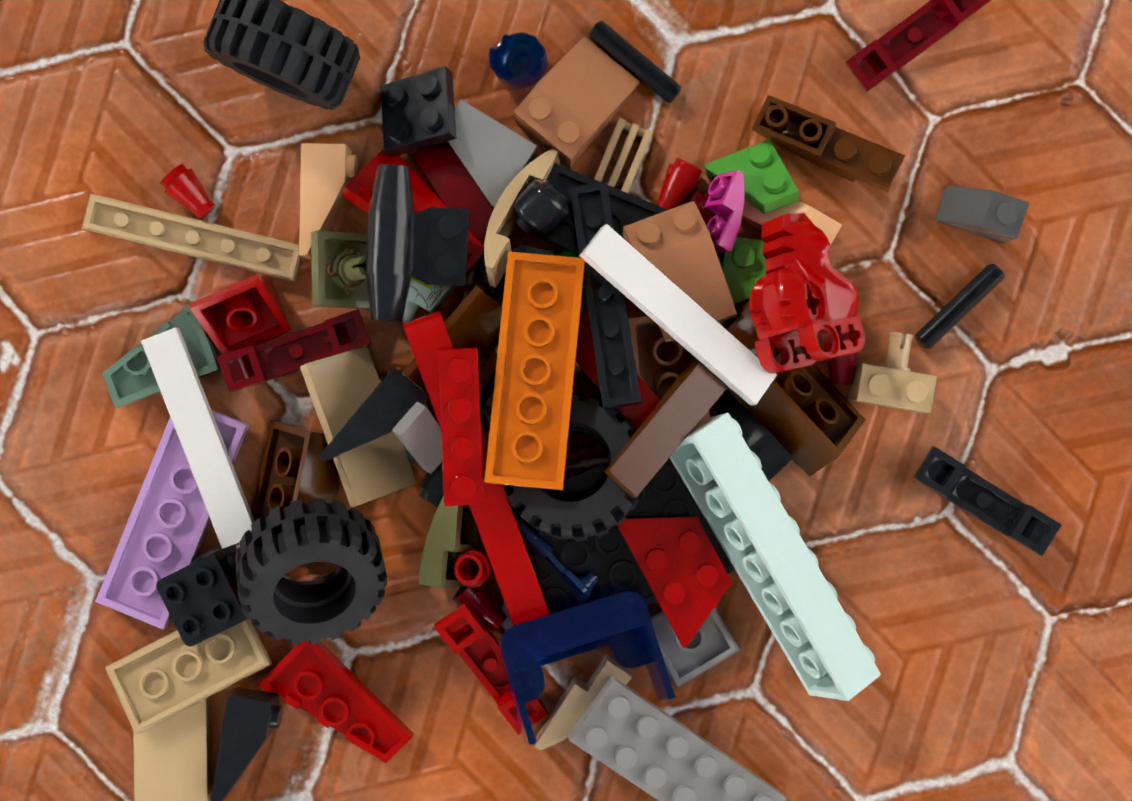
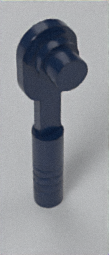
[516,517,598,601]

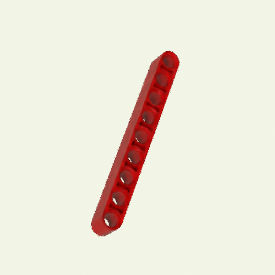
[402,311,553,637]

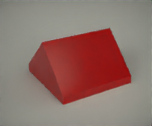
[189,274,291,355]

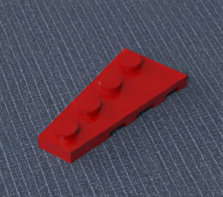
[342,148,484,277]
[257,641,414,763]

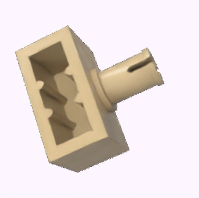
[847,332,937,413]

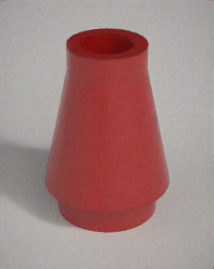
[655,157,702,210]
[160,164,216,220]
[455,550,494,588]

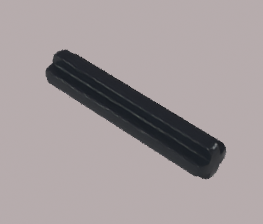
[589,20,681,103]
[915,264,1005,349]

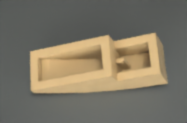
[534,654,632,751]

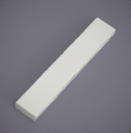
[579,224,777,405]
[141,327,255,549]

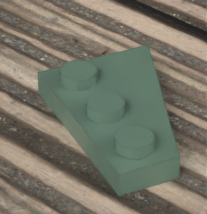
[102,300,221,408]

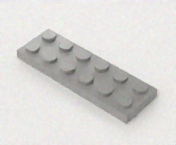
[567,675,787,801]

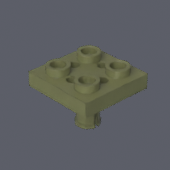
[311,230,370,310]

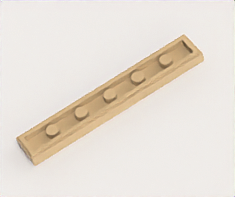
[82,193,303,282]

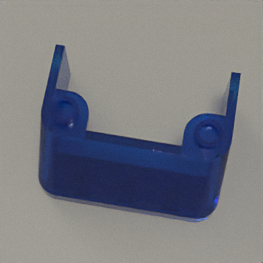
[500,591,676,745]

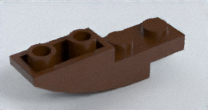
[752,95,905,192]

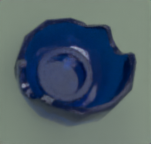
[489,32,548,89]

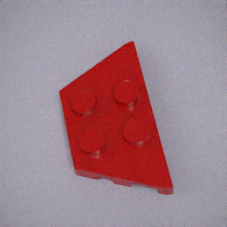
[618,516,732,648]

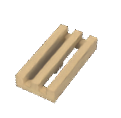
[594,118,653,193]

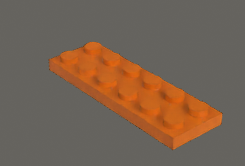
[484,251,585,490]

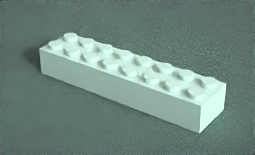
[669,412,881,701]

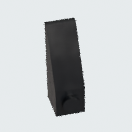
[317,367,429,463]
[709,389,794,481]
[211,687,283,801]

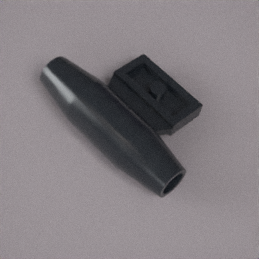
[366,164,469,321]

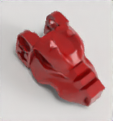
[749,212,865,374]

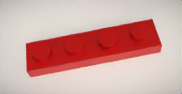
[437,347,484,507]

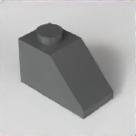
[934,185,1029,244]

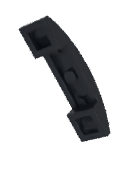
[913,446,1062,556]

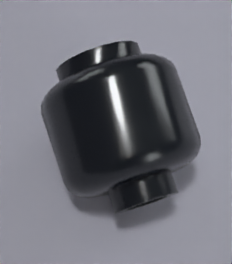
[513,178,569,235]

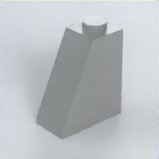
[447,99,538,209]

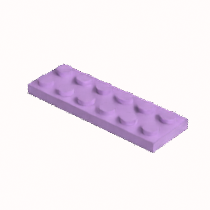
[95,409,250,629]

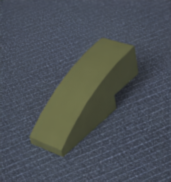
[418,496,480,588]

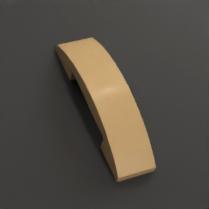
[484,149,560,288]

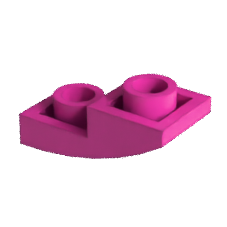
[704,170,745,253]

